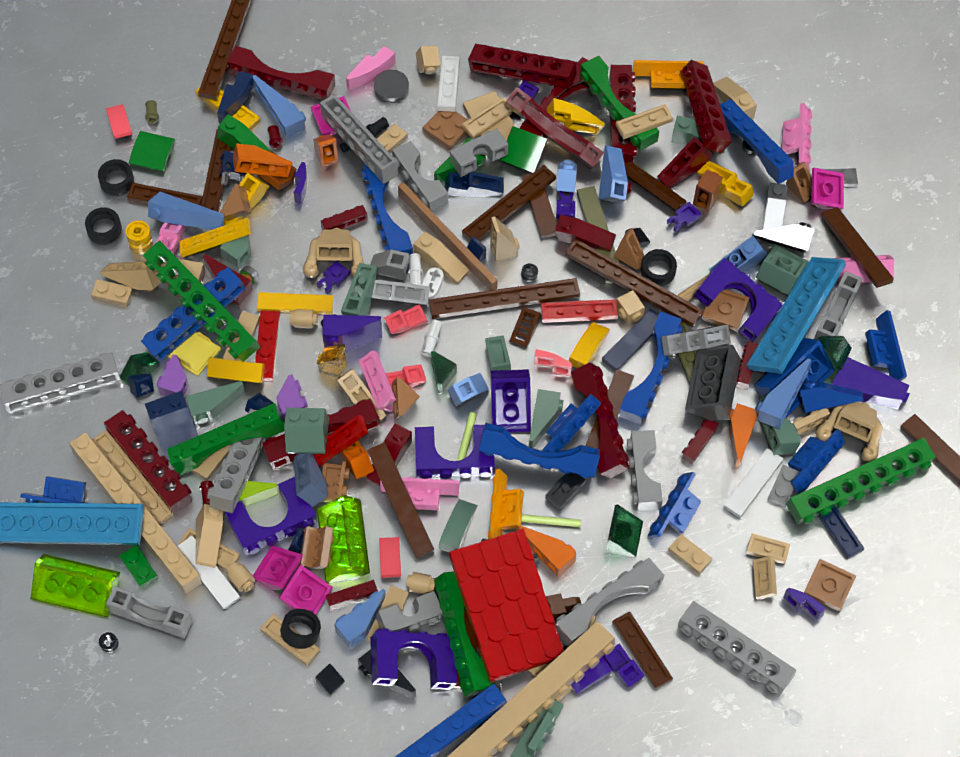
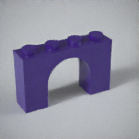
[693,258,783,342]
[415,425,495,479]
[224,477,317,556]
[370,628,457,690]

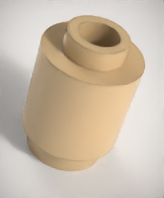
[290,309,318,329]
[226,562,255,592]
[406,572,435,595]

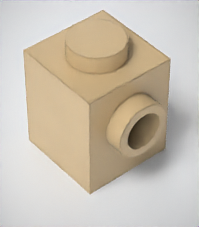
[416,46,441,75]
[616,290,645,325]

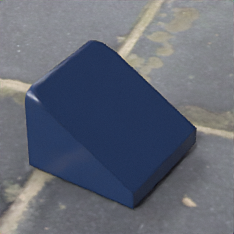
[467,237,486,262]
[128,374,154,398]
[245,393,274,413]
[288,528,304,554]

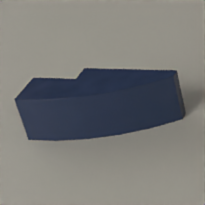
[217,71,254,124]
[445,172,504,197]

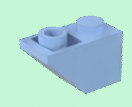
[556,160,577,192]
[447,373,489,406]

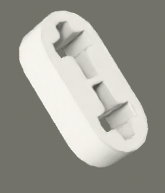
[422,267,444,302]

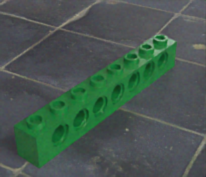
[143,240,260,362]
[786,438,936,525]

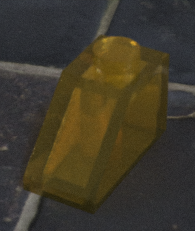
[317,344,347,378]

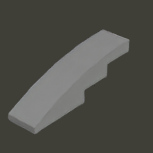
[372,280,430,305]
[661,324,731,356]

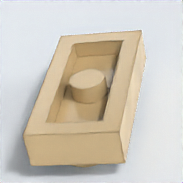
[377,123,408,153]
[91,279,134,307]
[793,408,830,435]
[746,533,790,565]
[668,534,712,575]
[753,555,777,600]

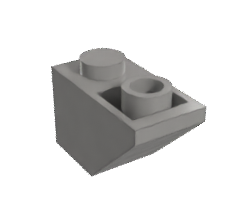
[370,250,409,280]

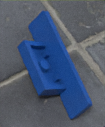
[865,310,907,381]
[542,394,601,452]
[788,429,845,495]
[648,472,701,539]
[20,476,88,503]

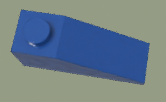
[800,380,863,413]

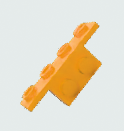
[633,60,705,89]
[488,469,524,539]

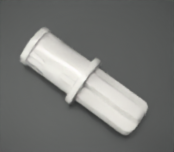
[408,253,423,285]
[421,319,442,357]

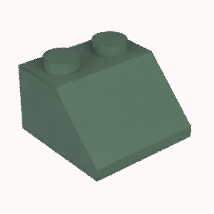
[756,244,808,295]
[284,408,329,454]

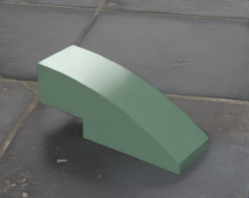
[485,335,511,371]
[439,499,478,552]

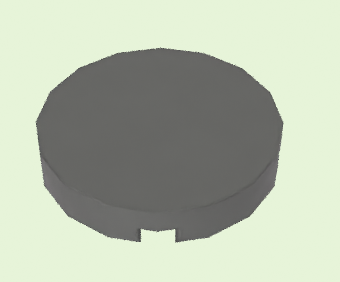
[374,69,409,102]

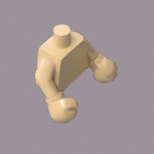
[303,228,364,278]
[816,402,883,462]

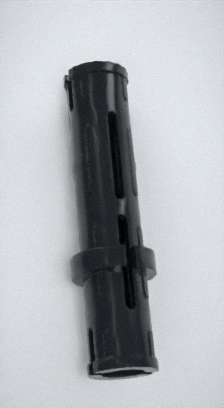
[339,117,389,154]

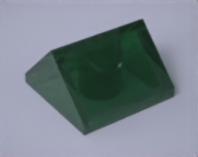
[606,504,643,557]

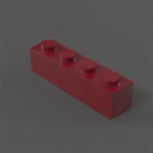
[320,205,368,230]
[736,341,759,390]
[682,420,719,465]
[326,580,378,611]

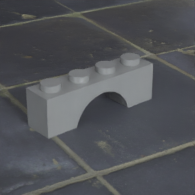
[392,141,449,211]
[814,271,863,348]
[627,430,663,511]
[106,586,192,639]

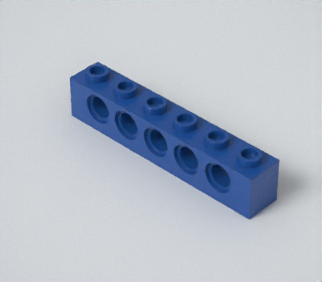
[141,267,246,363]

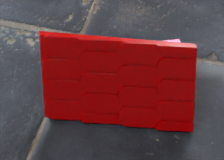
[449,528,563,683]

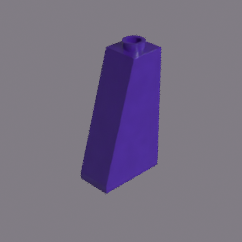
[832,356,910,409]

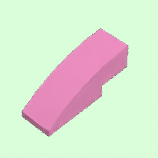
[346,46,396,90]
[156,223,186,255]

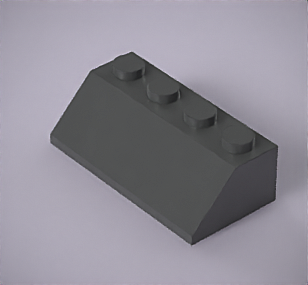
[685,345,741,421]

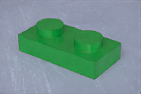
[119,545,158,589]

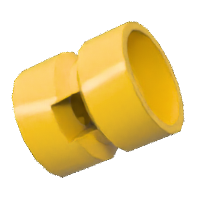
[125,220,153,254]

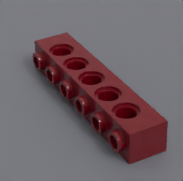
[468,43,577,89]
[681,59,732,154]
[609,65,637,164]
[104,410,192,514]

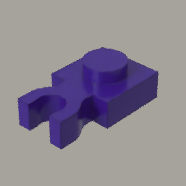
[556,191,575,219]
[667,202,701,232]
[317,261,350,294]

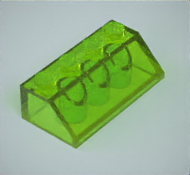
[317,495,370,584]
[30,554,120,618]

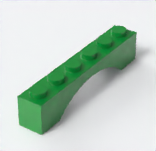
[580,55,659,151]
[167,403,285,475]
[434,571,494,697]

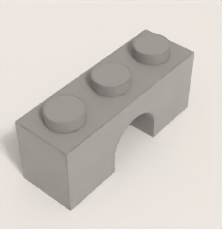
[450,129,508,177]
[375,591,443,632]

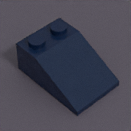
[145,391,198,462]

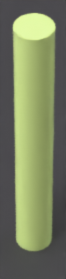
[457,412,477,461]
[521,514,581,527]

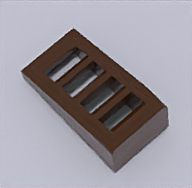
[509,307,542,348]

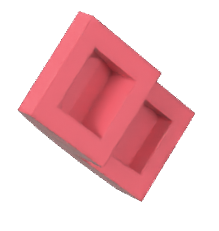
[106,104,132,139]
[384,304,428,334]
[534,349,572,376]
[386,364,427,388]
[379,537,401,578]

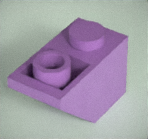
[157,354,189,397]
[276,374,308,420]

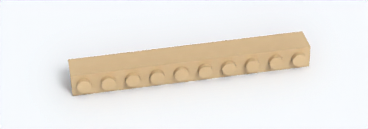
[69,432,202,596]
[447,621,615,757]

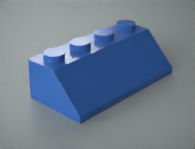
[754,338,835,417]

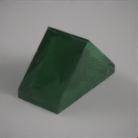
[818,336,852,371]
[430,351,457,394]
[119,352,161,387]

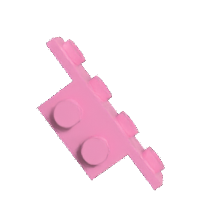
[782,103,812,170]
[380,477,459,510]

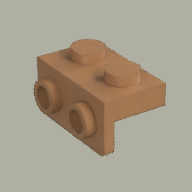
[322,461,350,504]
[299,527,334,570]

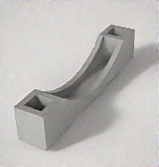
[555,558,665,647]

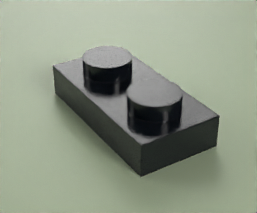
[545,472,586,510]

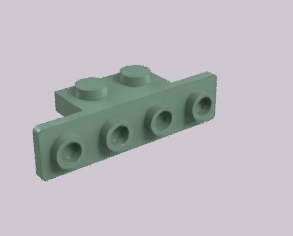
[510,700,563,757]

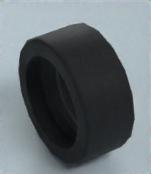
[98,159,134,195]
[85,207,122,244]
[641,249,677,286]
[280,609,321,649]

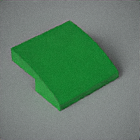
[499,126,547,173]
[128,131,175,172]

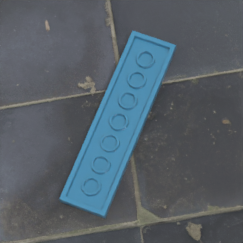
[747,257,846,374]
[0,502,144,545]

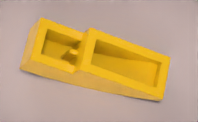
[547,98,604,135]
[697,161,754,207]
[569,322,610,368]
[207,357,265,383]

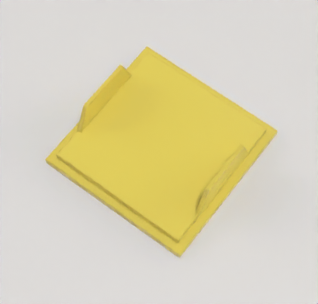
[168,332,221,376]

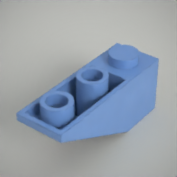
[599,145,628,203]
[708,236,768,273]
[334,589,386,649]

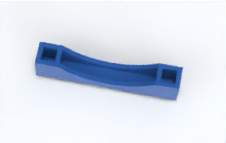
[720,99,794,184]
[361,162,413,255]
[619,311,683,424]
[479,423,600,478]
[395,684,507,757]

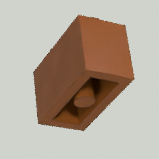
[693,170,723,213]

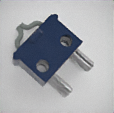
[219,151,247,186]

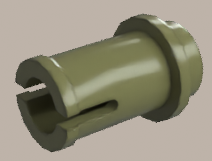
[145,100,159,124]

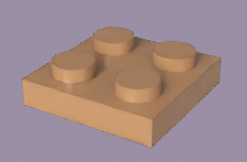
[422,111,468,150]
[701,290,750,331]
[804,559,856,612]

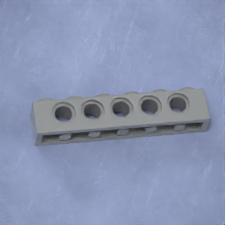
[320,94,398,184]
[0,353,121,413]
[207,409,267,513]
[678,601,796,695]

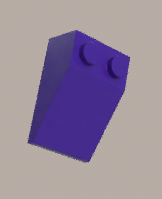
[322,315,382,355]
[490,369,531,433]

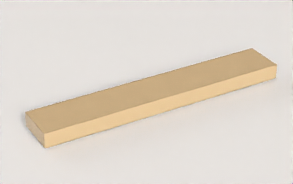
[92,430,174,526]

